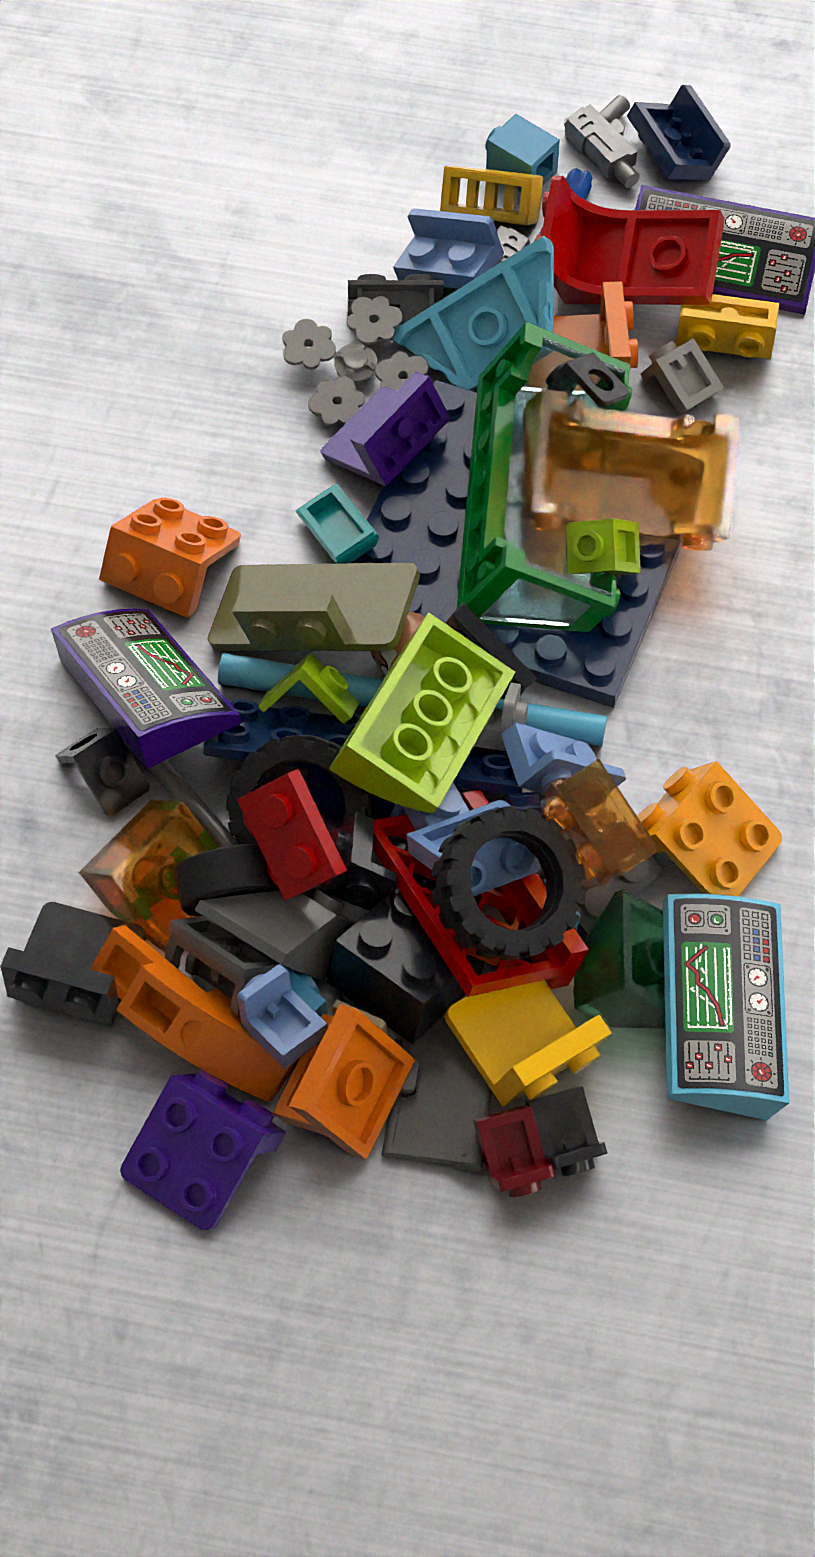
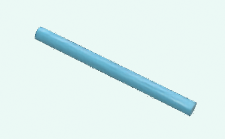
[218,653,607,747]

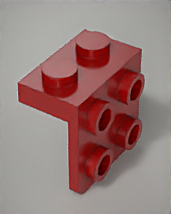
[237,769,347,901]

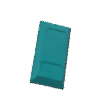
[295,483,379,564]

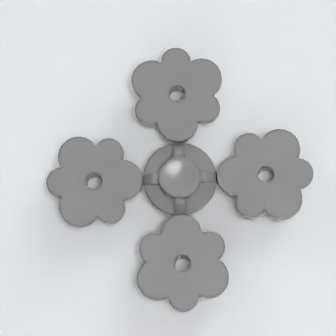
[282,296,428,426]

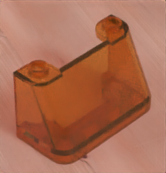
[523,389,741,551]

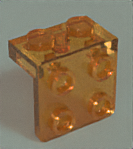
[541,759,659,888]

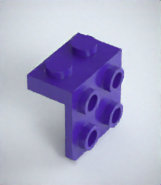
[120,1070,287,1230]

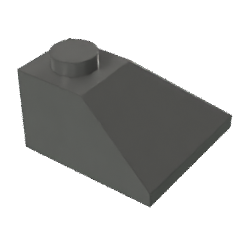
[195,889,355,981]

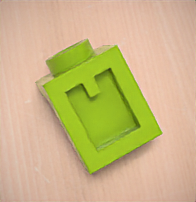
[566,518,641,575]

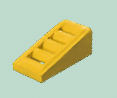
[440,165,543,225]

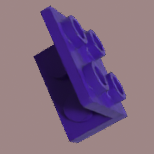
[320,371,451,487]

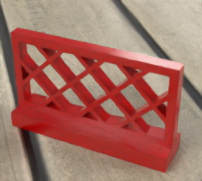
[372,790,589,997]

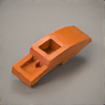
[90,925,298,1102]

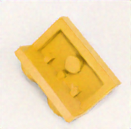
[676,294,779,359]

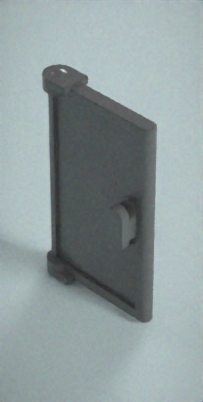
[381,1015,492,1173]

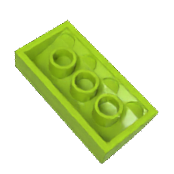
[329,613,515,814]

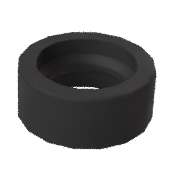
[175,844,280,917]

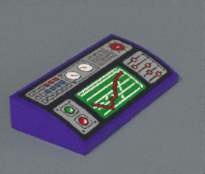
[635,185,815,315]
[51,608,242,769]

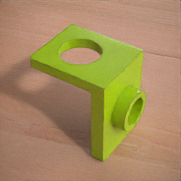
[258,652,359,724]

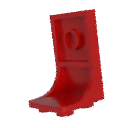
[535,176,725,305]

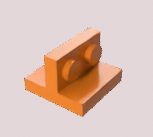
[273,1004,416,1160]

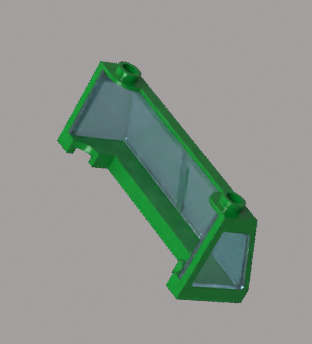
[456,322,632,632]

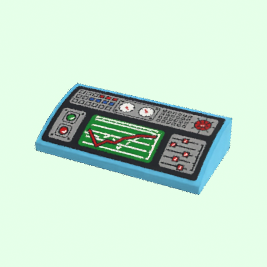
[663,894,789,1121]

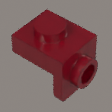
[473,1104,555,1197]

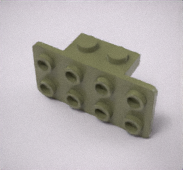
[207,563,420,651]

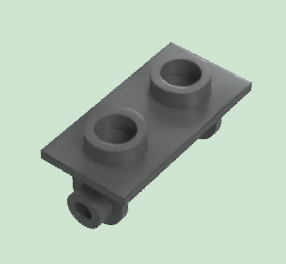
[348,274,444,325]

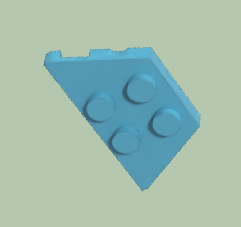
[392,236,554,393]

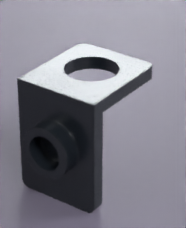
[533,352,630,414]
[55,728,150,815]

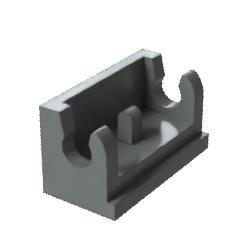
[165,916,284,1018]

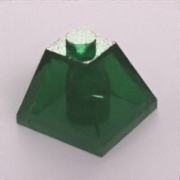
[573,889,666,1029]

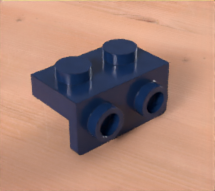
[627,85,731,180]

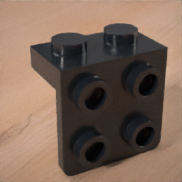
[0,902,146,1026]

